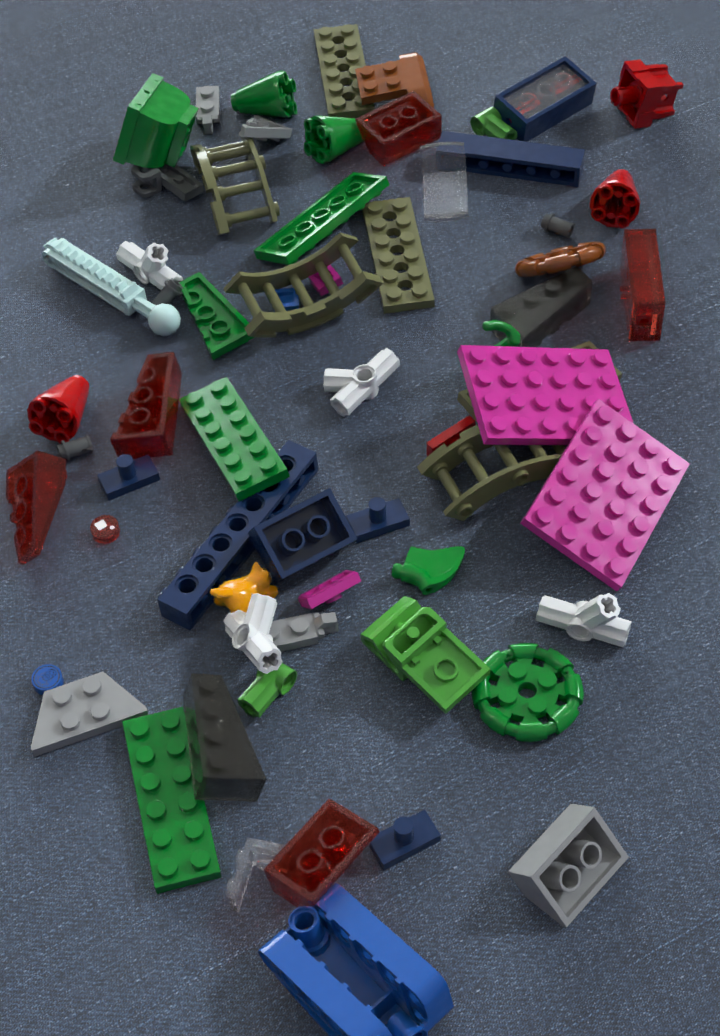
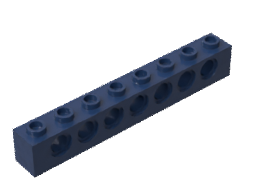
[157,440,318,631]

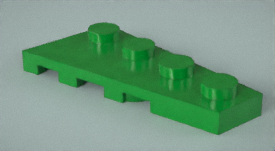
[179,272,255,360]

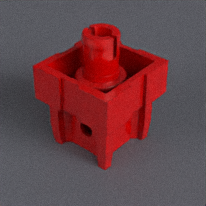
[610,59,684,129]

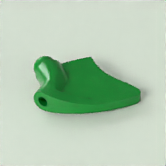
[392,546,465,595]

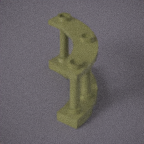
[190,137,280,236]
[223,232,383,338]
[417,424,566,521]

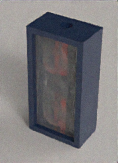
[493,56,597,142]

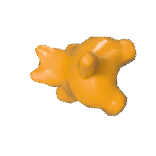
[210,562,279,613]

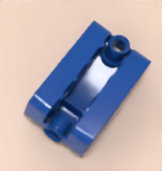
[258,883,454,1036]

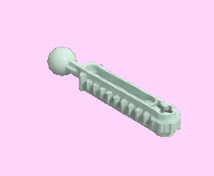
[42,238,181,336]

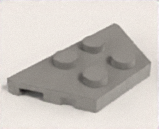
[31,672,149,757]

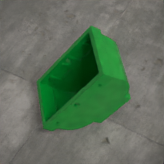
[113,73,199,168]

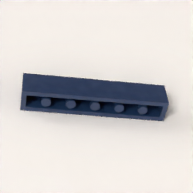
[436,130,585,187]

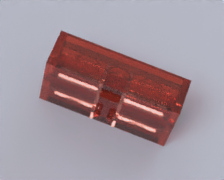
[619,229,665,341]

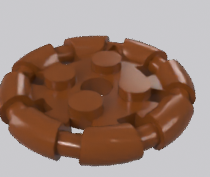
[515,242,606,277]

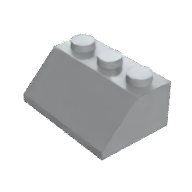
[508,804,629,927]

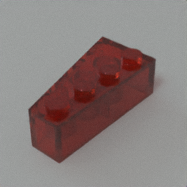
[110,352,182,459]

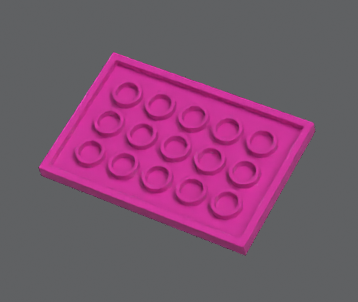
[457,345,633,445]
[520,399,690,592]

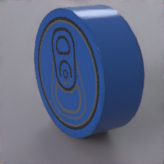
[31,664,64,695]

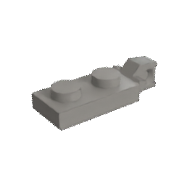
[196,86,220,135]
[269,612,339,652]

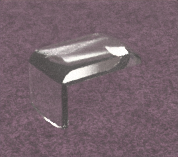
[420,142,469,222]

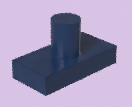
[97,454,160,501]
[346,497,410,543]
[367,809,441,871]

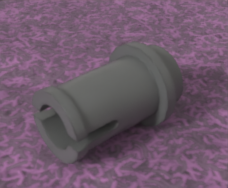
[541,213,575,239]
[152,278,183,306]
[56,435,93,462]

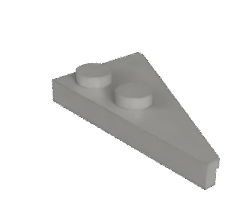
[239,115,292,141]

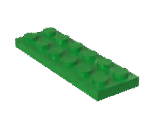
[253,172,390,265]
[178,377,290,501]
[122,706,222,894]

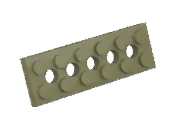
[313,24,375,118]
[362,197,435,314]

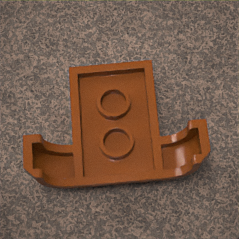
[355,52,436,125]

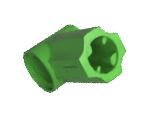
[470,107,517,140]
[238,663,297,718]

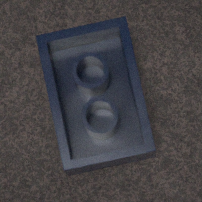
[248,488,357,584]

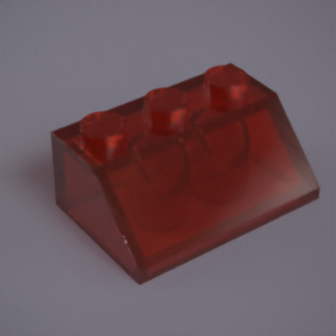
[355,91,442,166]
[263,798,380,908]

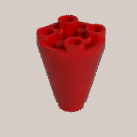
[590,169,640,229]
[27,375,90,444]

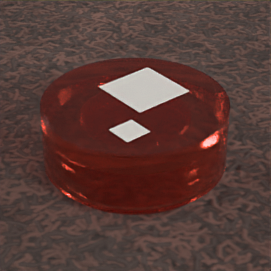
[90,515,120,544]

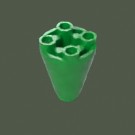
[231,70,297,118]
[304,115,370,164]

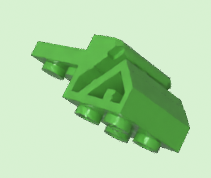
[360,596,490,714]

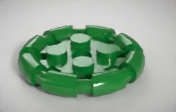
[471,643,584,742]

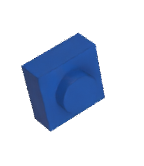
[273,288,299,312]

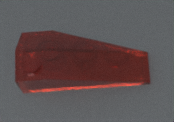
[6,450,67,565]

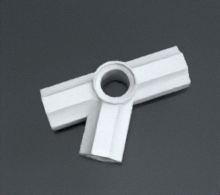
[116,241,183,290]
[323,348,400,417]
[223,593,283,674]
[536,593,632,647]

